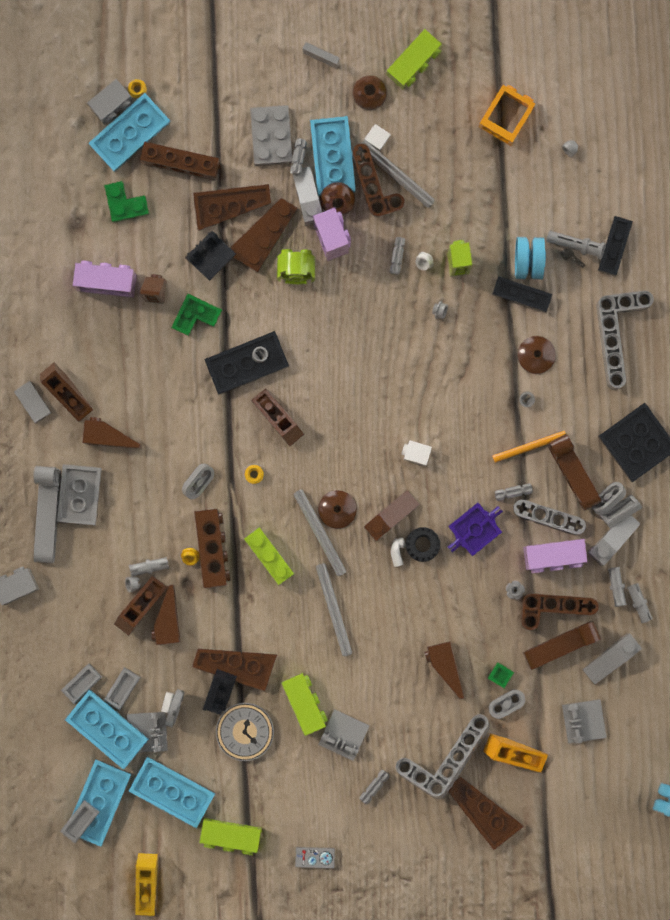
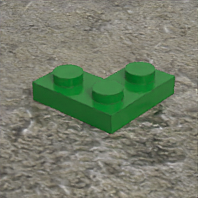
[104,181,150,223]
[171,294,222,336]

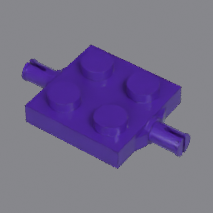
[447,503,503,556]

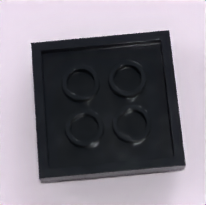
[598,403,670,483]

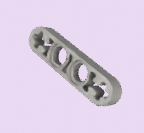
[513,499,586,535]

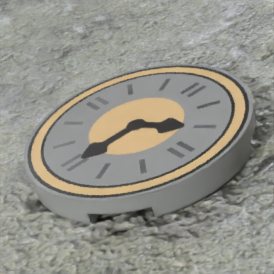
[216,703,274,761]

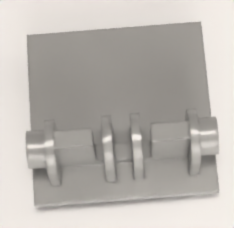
[562,699,606,744]
[318,709,369,761]
[127,712,168,752]

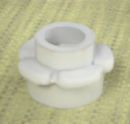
[416,252,434,270]

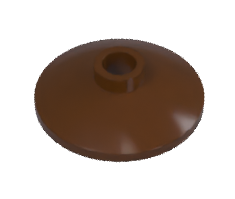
[517,336,556,374]
[318,490,356,529]

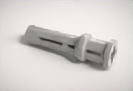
[547,230,606,259]

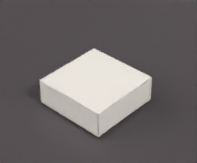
[364,124,391,151]
[161,692,175,713]

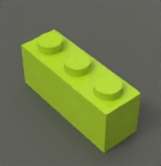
[386,29,442,90]
[447,240,472,277]
[244,527,294,585]
[281,673,328,736]
[200,818,262,855]

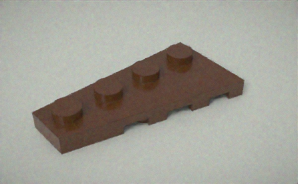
[193,184,271,231]
[230,198,298,273]
[192,648,277,691]
[448,776,524,850]

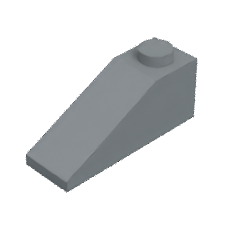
[293,167,322,226]
[588,516,640,566]
[582,633,642,684]

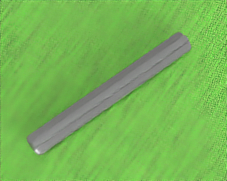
[359,140,435,208]
[294,489,346,576]
[316,563,352,656]

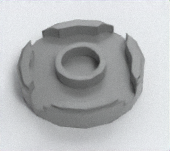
[165,689,185,728]

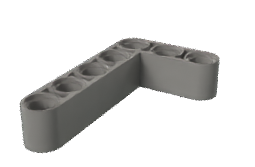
[596,291,654,390]
[34,466,61,563]
[396,714,490,799]

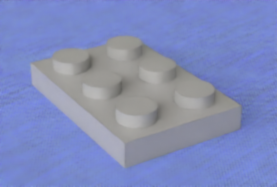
[250,105,292,166]
[57,464,102,526]

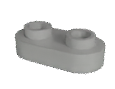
[182,464,214,499]
[592,482,626,515]
[488,689,525,719]

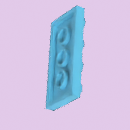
[89,93,171,172]
[310,116,356,196]
[65,690,149,770]
[129,757,215,828]
[72,759,131,847]

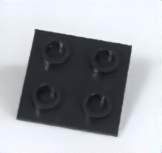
[185,231,236,281]

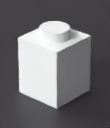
[401,441,432,467]

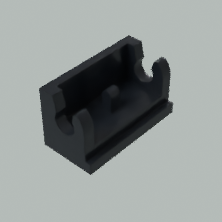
[202,669,237,714]

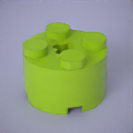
[277,249,315,285]

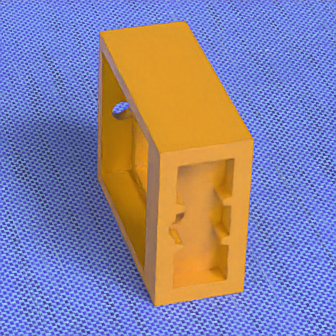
[479,85,535,146]

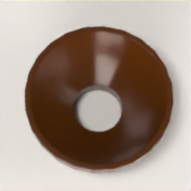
[353,75,387,110]
[320,182,355,216]

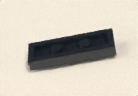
[598,216,633,277]
[492,276,553,313]

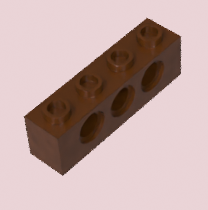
[140,142,220,181]
[194,509,231,588]

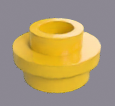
[128,79,147,99]
[245,465,264,484]
[181,548,200,566]

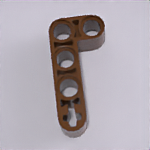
[352,144,405,217]
[548,434,602,511]
[521,594,599,630]
[523,621,601,670]

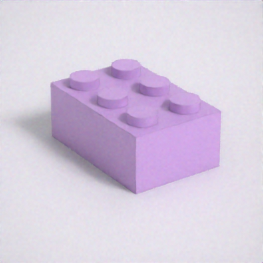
[313,208,351,261]
[73,261,137,298]
[523,539,587,573]

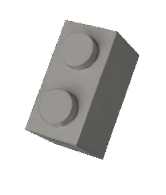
[87,79,133,124]
[0,566,39,605]

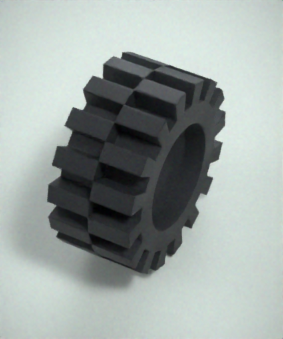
[406,527,440,562]

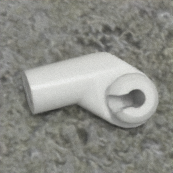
[391,538,406,567]

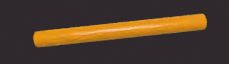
[492,431,566,463]

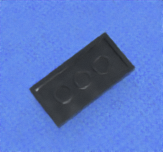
[204,331,289,395]

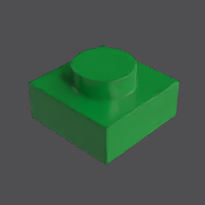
[488,662,514,688]

